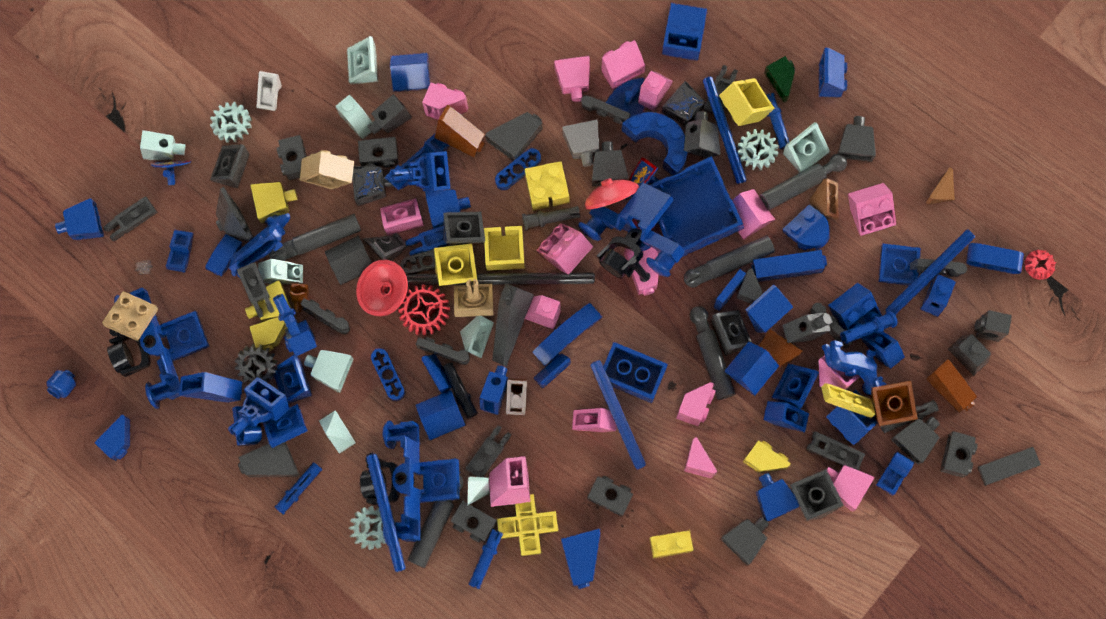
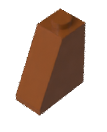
[434,105,485,157]
[759,329,802,370]
[926,359,977,413]

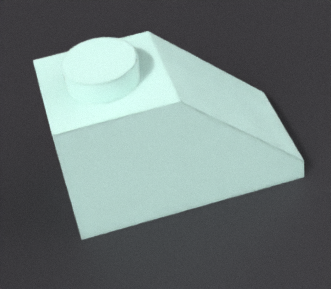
[335,94,372,140]

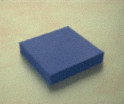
[878,244,921,286]
[714,269,746,312]
[263,404,308,448]

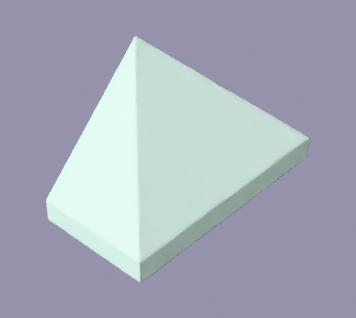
[460,316,494,358]
[319,411,356,454]
[468,477,490,505]

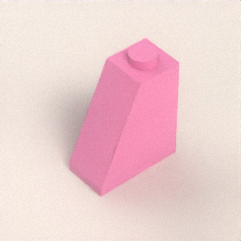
[638,71,673,112]
[624,247,659,296]
[525,295,561,330]

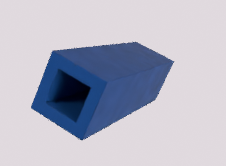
[751,250,827,282]

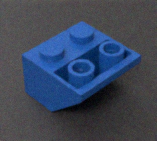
[828,283,882,341]

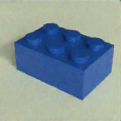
[603,342,668,403]

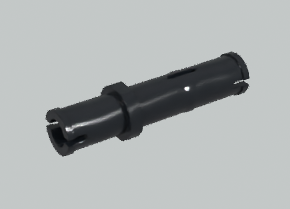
[442,362,478,419]

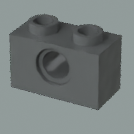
[276,135,307,181]
[358,137,399,168]
[974,310,1012,342]
[940,431,977,478]
[587,476,633,517]
[451,500,497,543]

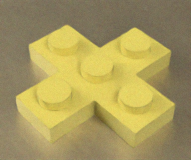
[497,494,558,556]

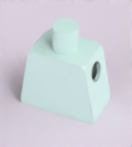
[140,130,186,161]
[304,350,354,393]

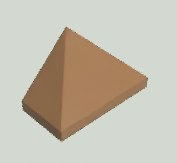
[926,167,955,205]
[809,178,839,219]

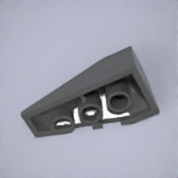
[215,187,254,242]
[492,284,534,366]

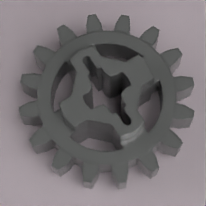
[235,344,278,383]

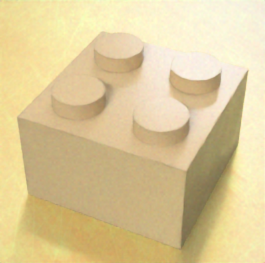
[299,150,354,190]

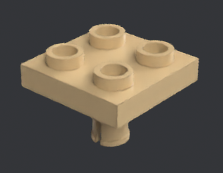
[454,279,493,317]
[102,291,158,341]

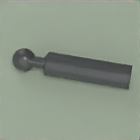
[760,154,848,210]
[269,214,361,261]
[684,235,775,288]
[689,306,736,400]
[407,475,464,568]

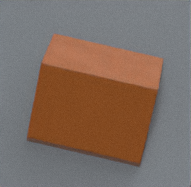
[871,380,918,426]

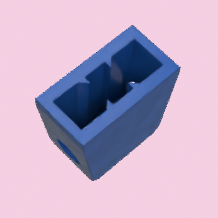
[425,190,471,229]
[55,198,104,240]
[920,274,956,317]
[480,365,508,415]
[756,472,800,522]

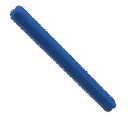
[703,77,746,184]
[885,229,975,315]
[590,360,646,469]
[366,454,405,572]

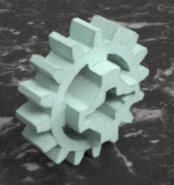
[210,102,252,143]
[737,129,778,170]
[349,506,386,550]

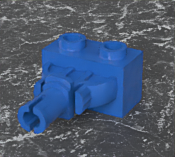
[389,151,451,191]
[273,294,317,356]
[228,377,289,437]

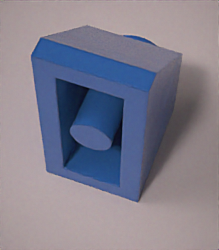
[861,331,905,369]
[763,401,809,432]
[94,414,130,461]

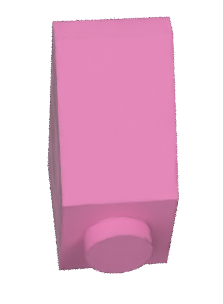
[572,408,617,432]

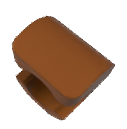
[290,283,309,312]

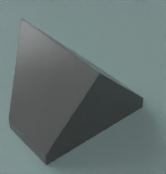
[362,233,409,261]

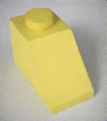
[250,317,287,352]

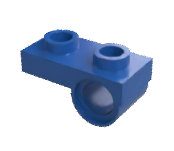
[232,406,262,446]
[876,452,914,496]

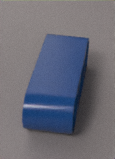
[966,243,1024,274]

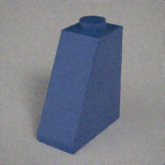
[179,372,242,403]
[561,529,601,589]

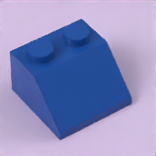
[819,48,847,97]
[826,390,877,445]

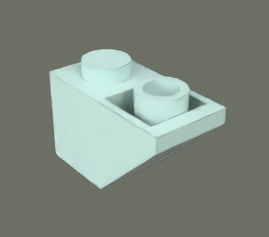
[258,259,303,284]

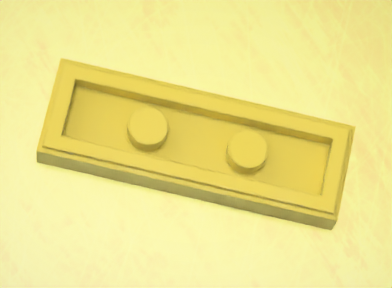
[821,383,875,418]

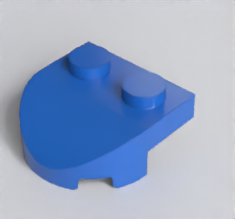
[783,204,830,251]

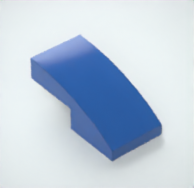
[166,230,194,272]
[205,234,242,277]

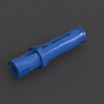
[766,93,790,149]
[274,462,322,515]
[468,529,503,589]

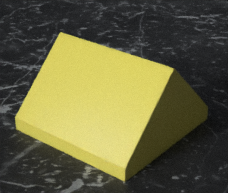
[434,243,478,286]

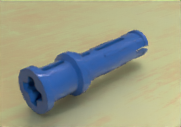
[840,311,898,344]

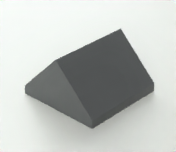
[210,144,250,188]
[443,212,485,244]
[325,235,372,285]
[711,310,752,356]
[790,470,843,521]

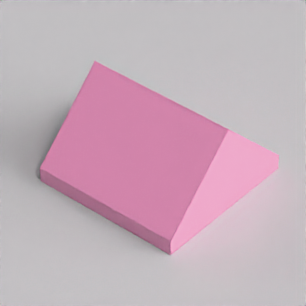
[732,189,775,240]
[380,198,424,236]
[684,437,717,478]

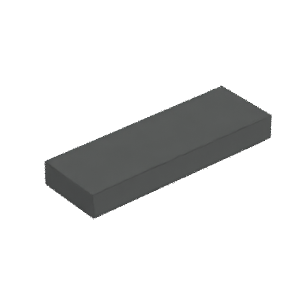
[977,447,1041,486]

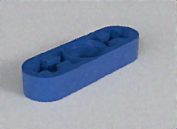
[495,148,541,190]
[371,348,405,401]

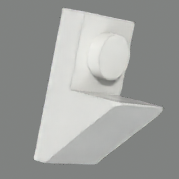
[257,71,282,111]

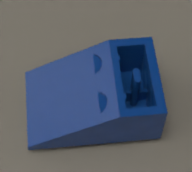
[662,3,707,61]

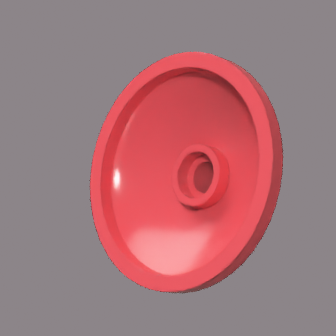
[585,178,639,209]
[356,260,408,317]

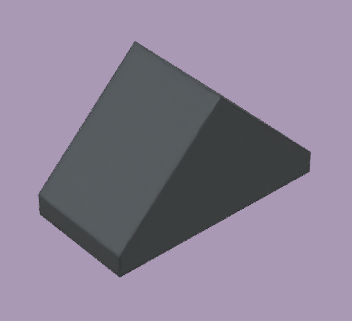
[737,268,763,304]

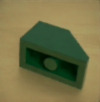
[764,56,795,103]

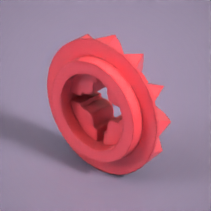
[1024,249,1056,280]

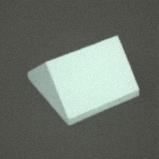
[347,36,378,84]
[783,122,830,172]

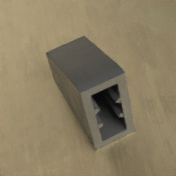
[485,112,543,161]
[238,442,300,477]

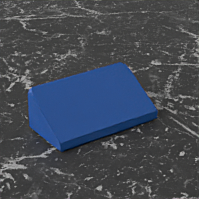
[534,353,571,388]
[421,354,452,393]

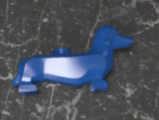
[229,213,290,278]
[822,340,887,395]

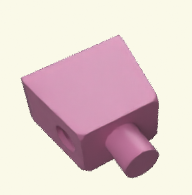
[554,56,590,102]
[827,465,874,512]

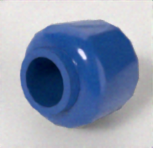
[46,370,76,399]

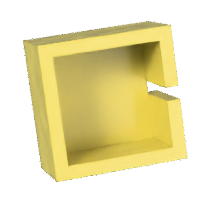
[719,78,775,126]
[525,161,569,211]
[484,226,525,271]

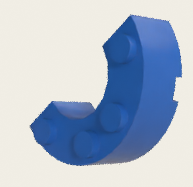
[622,112,687,176]

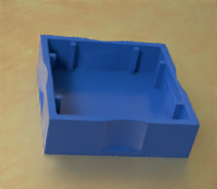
[650,156,745,257]

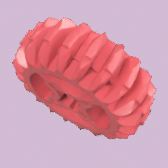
[398,284,450,336]

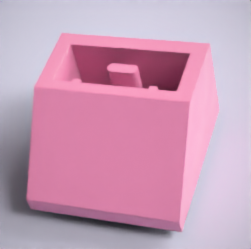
[601,40,645,89]
[422,83,468,120]
[848,183,896,236]
[536,223,593,275]
[676,382,716,426]
[489,456,530,507]

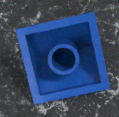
[390,53,430,92]
[745,284,793,333]
[724,342,779,396]
[274,355,312,404]
[772,363,819,409]
[415,390,466,441]

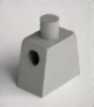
[562,120,599,167]

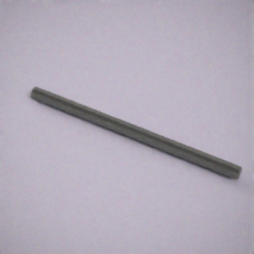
[406,273,595,285]

